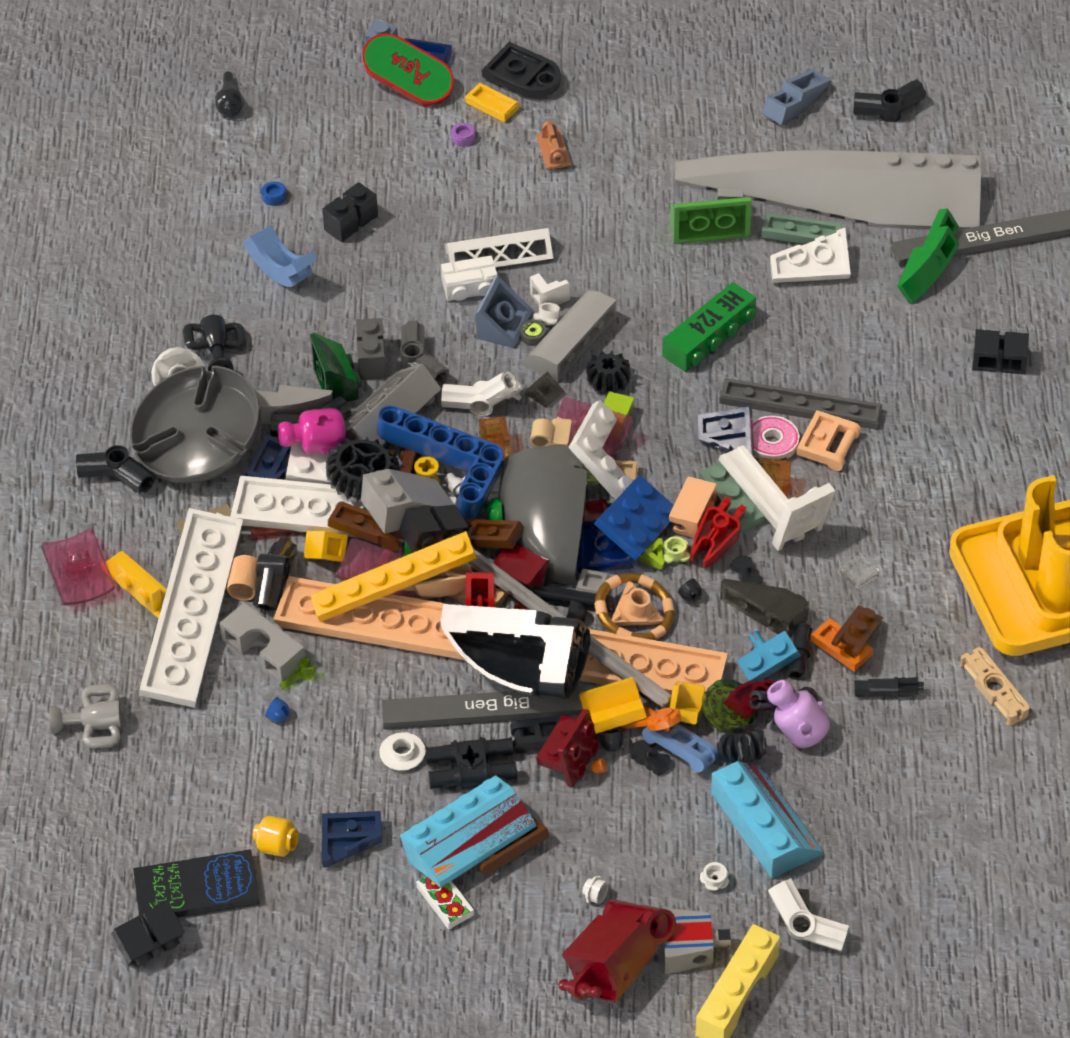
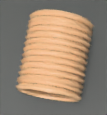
[226,555,258,601]

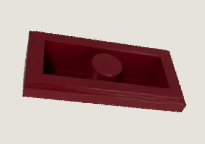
[493,543,550,586]

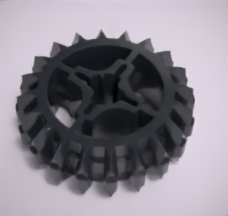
[326,436,400,502]

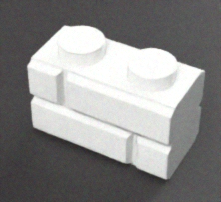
[441,255,497,301]

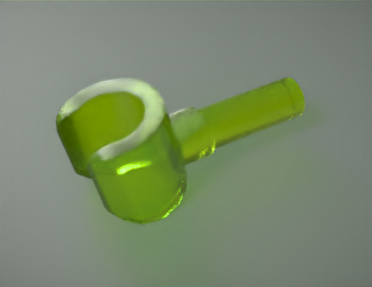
[279,657,316,690]

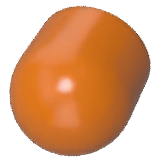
[590,758,607,774]

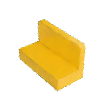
[579,677,647,734]

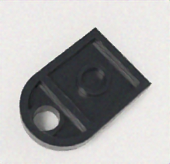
[482,42,561,98]

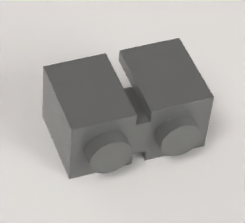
[356,318,386,380]

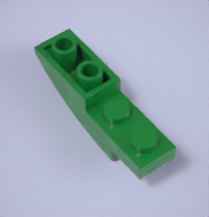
[897,208,960,303]

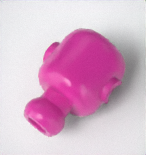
[278,408,346,454]

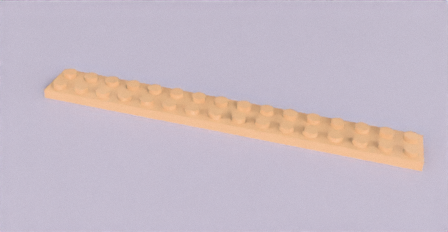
[273,576,728,703]

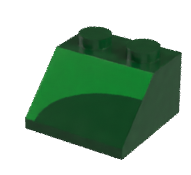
[310,333,362,402]

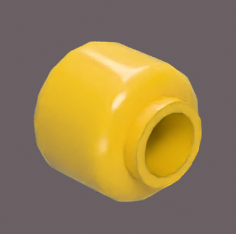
[252,815,299,857]

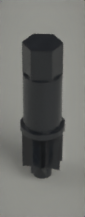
[854,677,924,697]

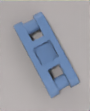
[642,723,720,772]

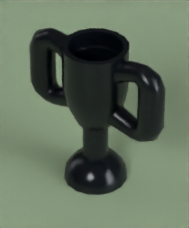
[182,314,247,371]

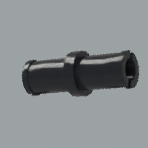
[787,623,813,680]

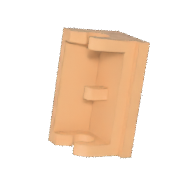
[669,477,717,540]

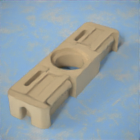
[960,647,1030,726]

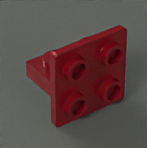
[536,709,599,788]

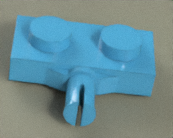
[737,631,801,682]

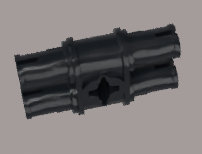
[425,737,517,790]

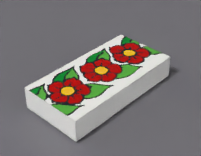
[416,876,474,930]

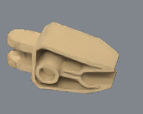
[399,563,472,600]

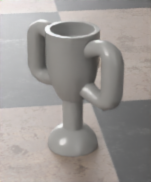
[49,684,122,749]

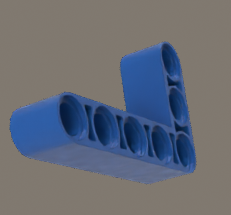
[377,405,504,519]

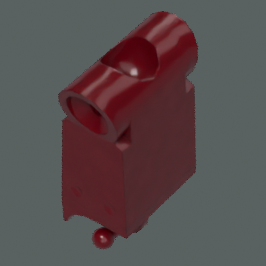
[558,899,676,1003]

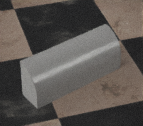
[523,291,616,383]

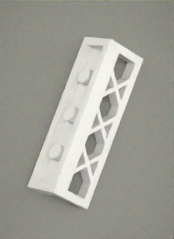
[445,228,553,268]

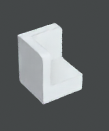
[530,273,570,306]

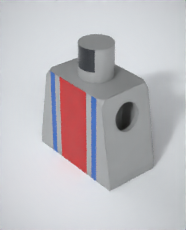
[663,908,731,974]

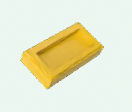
[465,83,519,123]

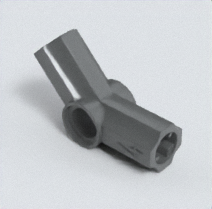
[400,321,449,386]

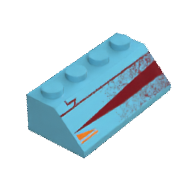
[711,761,823,879]
[400,775,536,888]

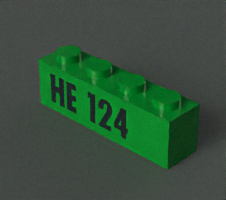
[662,282,756,372]

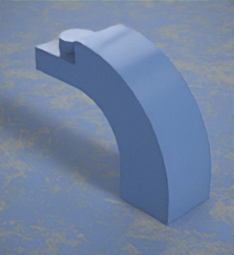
[242,225,317,287]

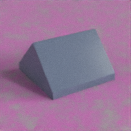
[476,276,533,348]

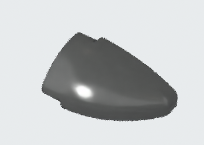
[498,445,587,585]

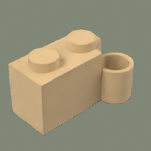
[530,418,572,447]

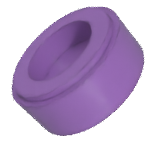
[451,123,476,146]

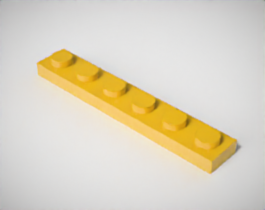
[310,531,477,622]

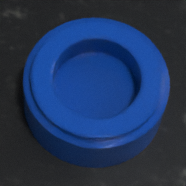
[261,181,287,206]

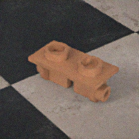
[536,121,571,170]

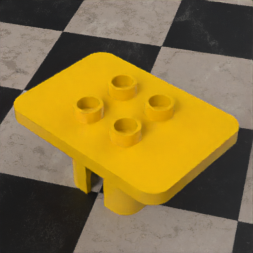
[949,475,1070,656]

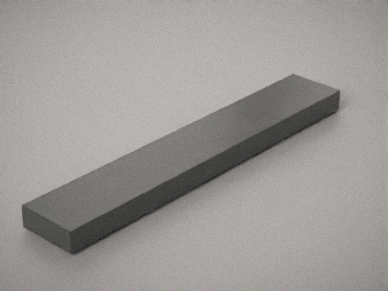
[719,378,883,430]

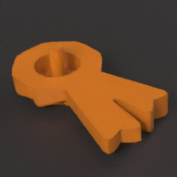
[621,707,682,732]

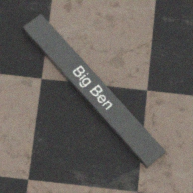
[892,210,1070,266]
[382,685,604,729]

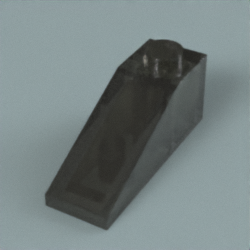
[720,578,809,638]

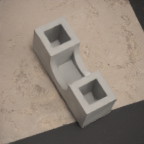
[220,603,306,684]

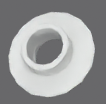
[379,732,425,771]

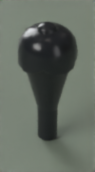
[215,71,243,117]

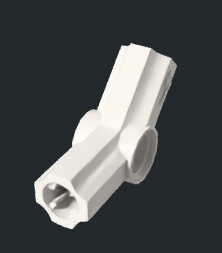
[441,371,519,417]
[768,878,849,951]

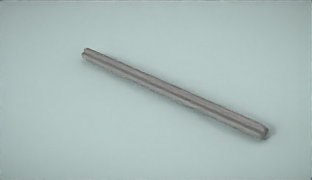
[468,549,672,708]

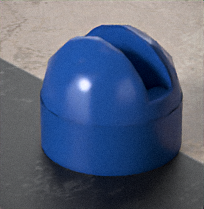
[265,697,290,723]

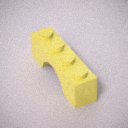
[696,924,780,1038]

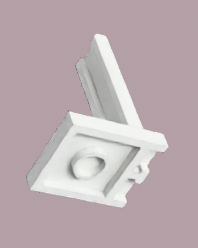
[719,445,836,551]

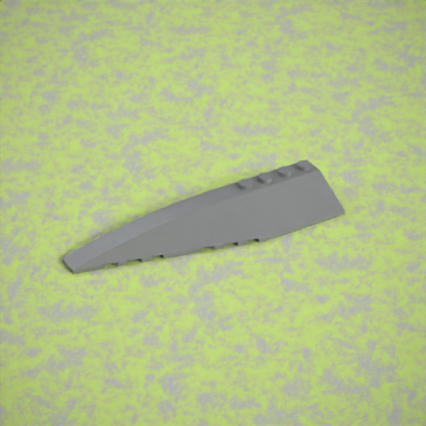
[675,150,981,230]

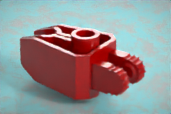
[690,496,747,569]

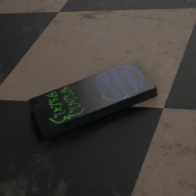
[133,849,260,923]

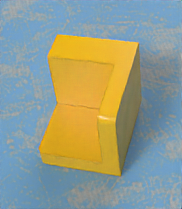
[304,531,348,563]
[670,681,705,724]

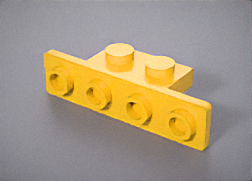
[102,551,167,619]

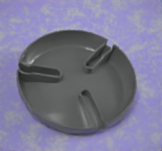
[130,366,261,484]

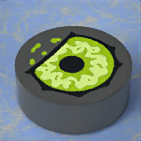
[520,320,546,345]

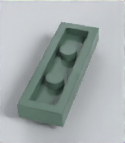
[762,212,842,244]
[699,462,765,533]

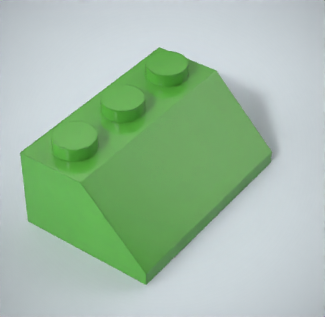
[670,197,752,244]

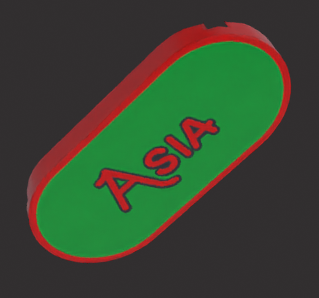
[362,33,454,106]

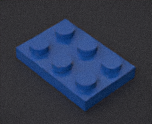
[594,475,674,561]

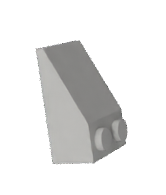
[361,469,454,534]

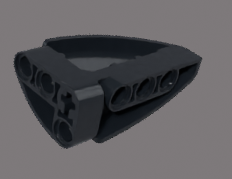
[440,604,591,700]

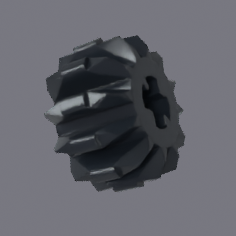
[586,350,631,395]
[717,725,767,763]

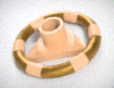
[594,573,675,640]

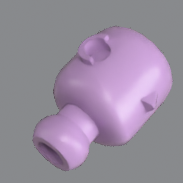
[767,680,830,748]

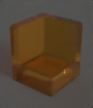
[478,416,510,459]
[758,457,792,497]

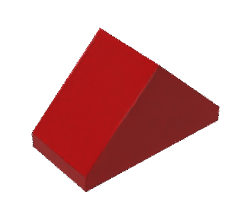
[466,572,495,608]

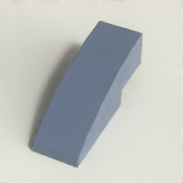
[762,69,832,125]

